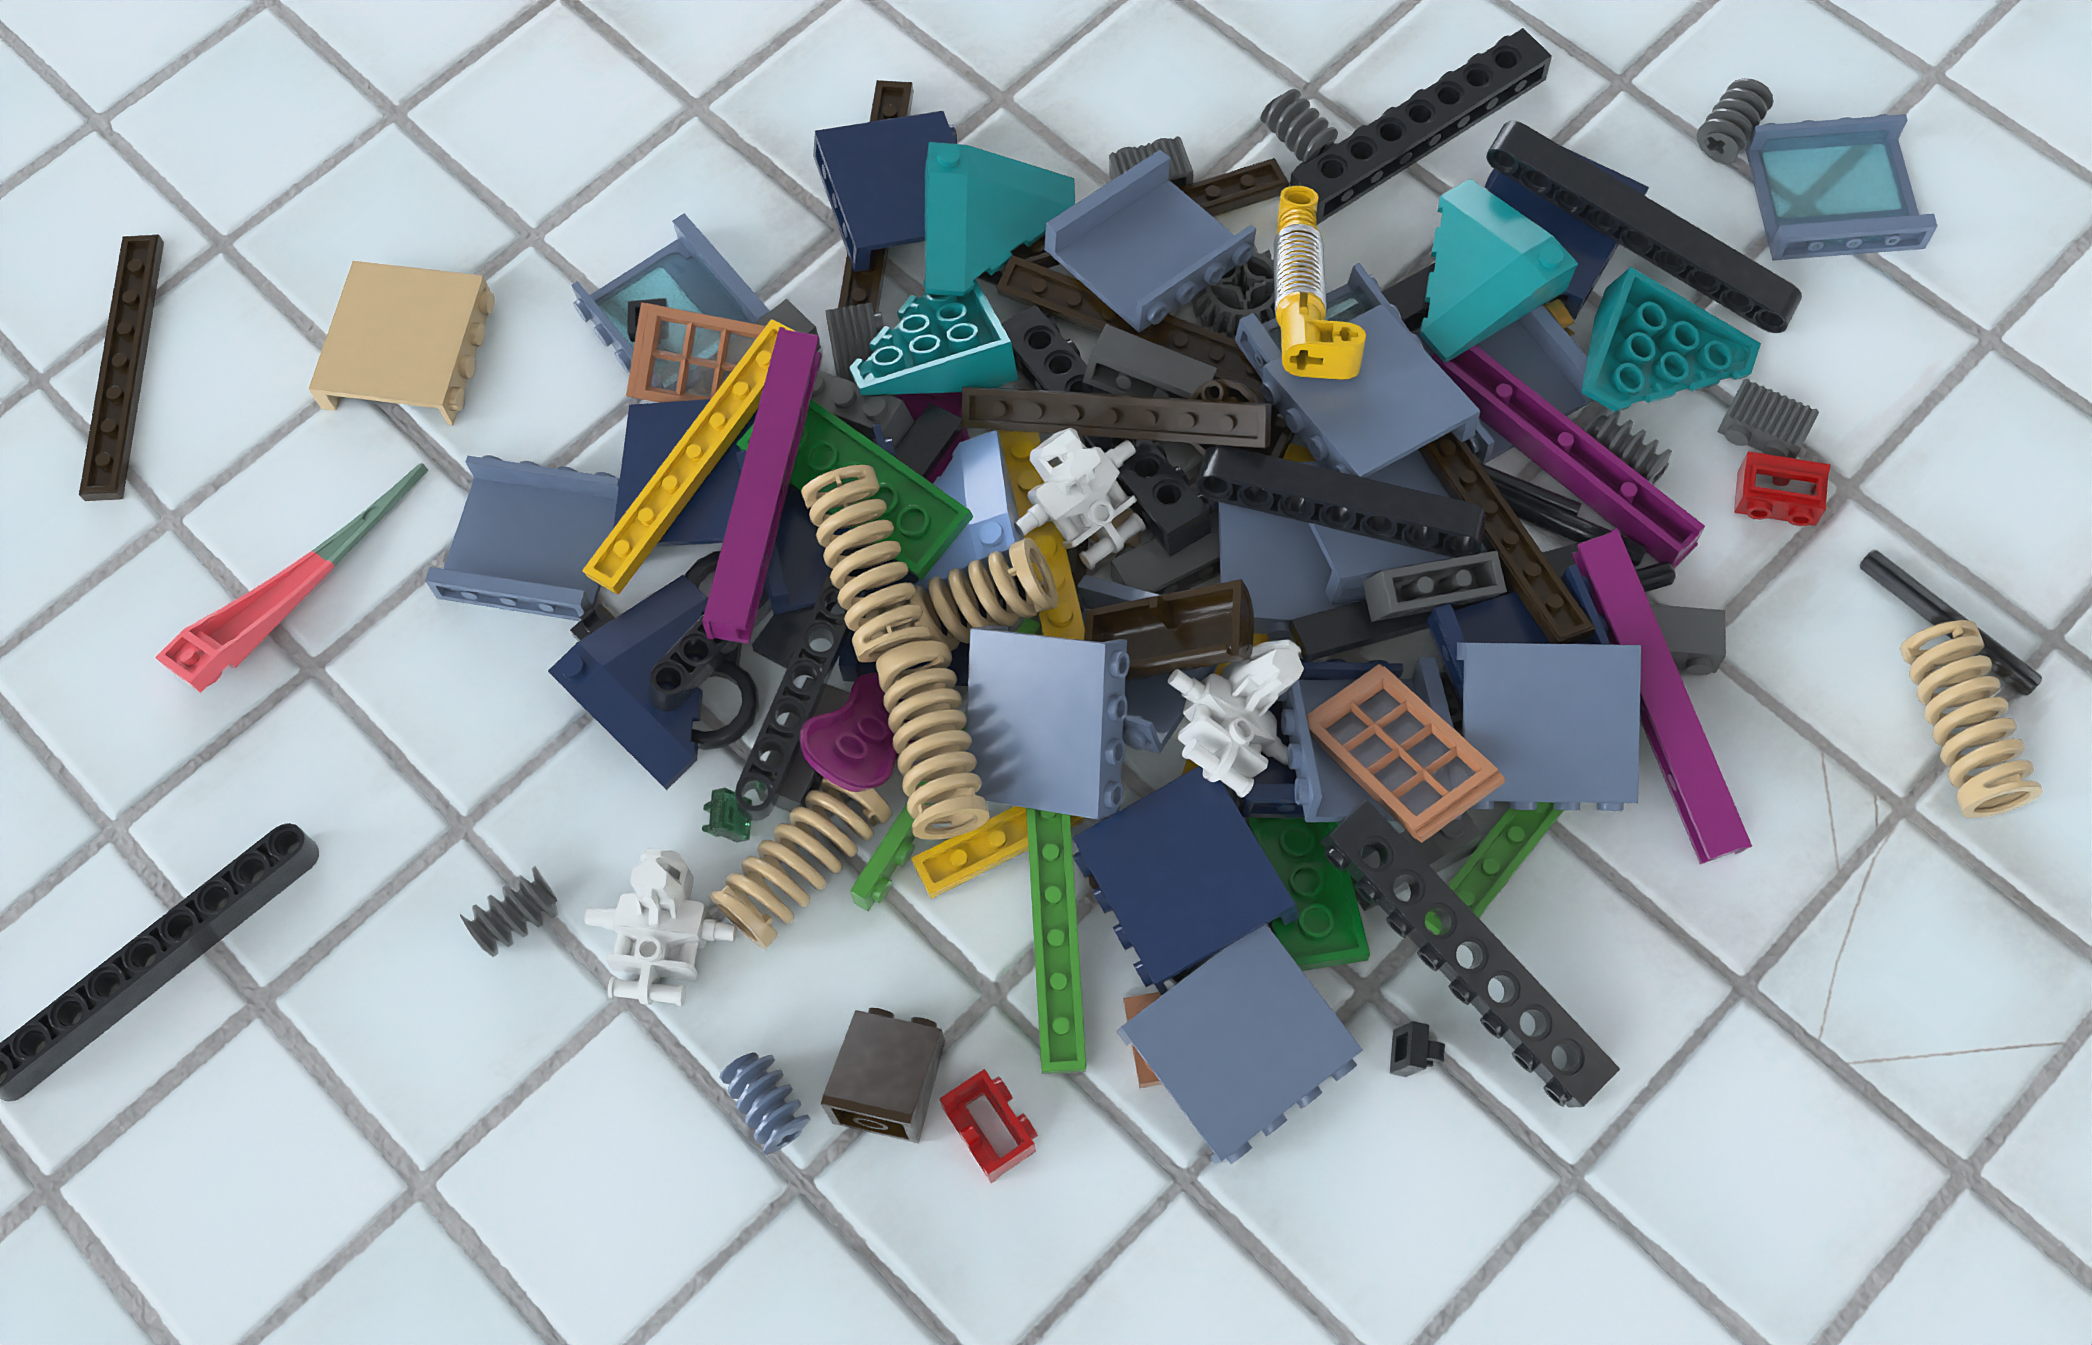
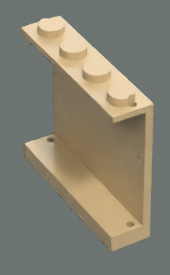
[308,261,495,425]

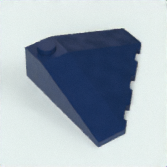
[548,575,708,790]

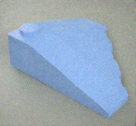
[908,430,1024,602]

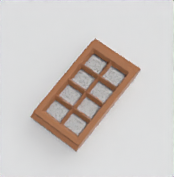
[626,302,766,403]
[1306,664,1505,843]

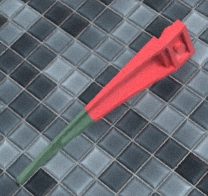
[155,463,428,693]

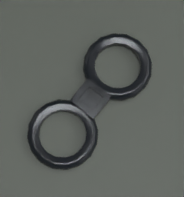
[684,551,759,750]

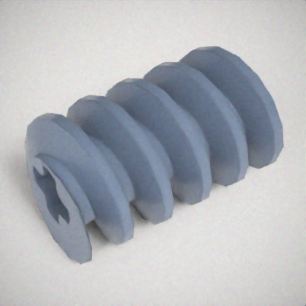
[719,1052,811,1155]

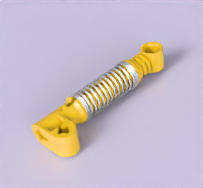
[1273,186,1367,380]

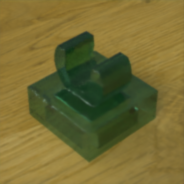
[702,787,752,843]

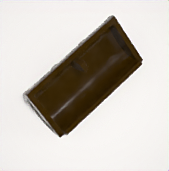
[1084,579,1254,681]

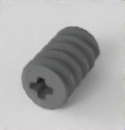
[1697,78,1774,163]
[1260,89,1338,162]
[1586,411,1672,485]
[460,866,558,957]

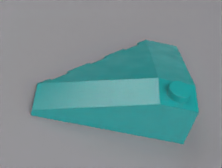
[925,142,1075,296]
[1420,179,1578,363]
[1581,267,1761,412]
[849,279,1018,395]

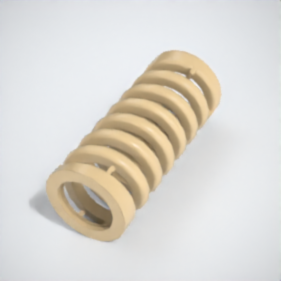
[801,465,931,662]
[866,538,1058,670]
[1899,620,2043,818]
[876,641,990,840]
[709,777,893,950]

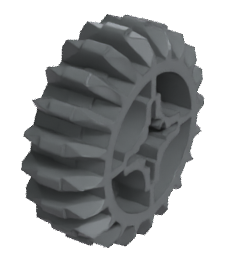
[1191,244,1276,338]

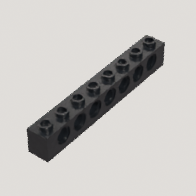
[1290,28,1552,225]
[1001,304,1212,557]
[1320,800,1620,1108]

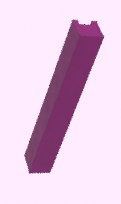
[702,327,822,644]
[1432,345,1705,570]
[1571,528,1752,865]

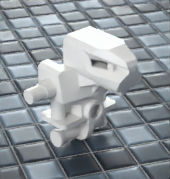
[1014,428,1146,570]
[1168,639,1304,797]
[585,848,737,1006]

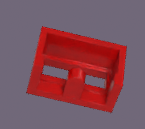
[1734,451,1831,526]
[939,1069,1038,1183]

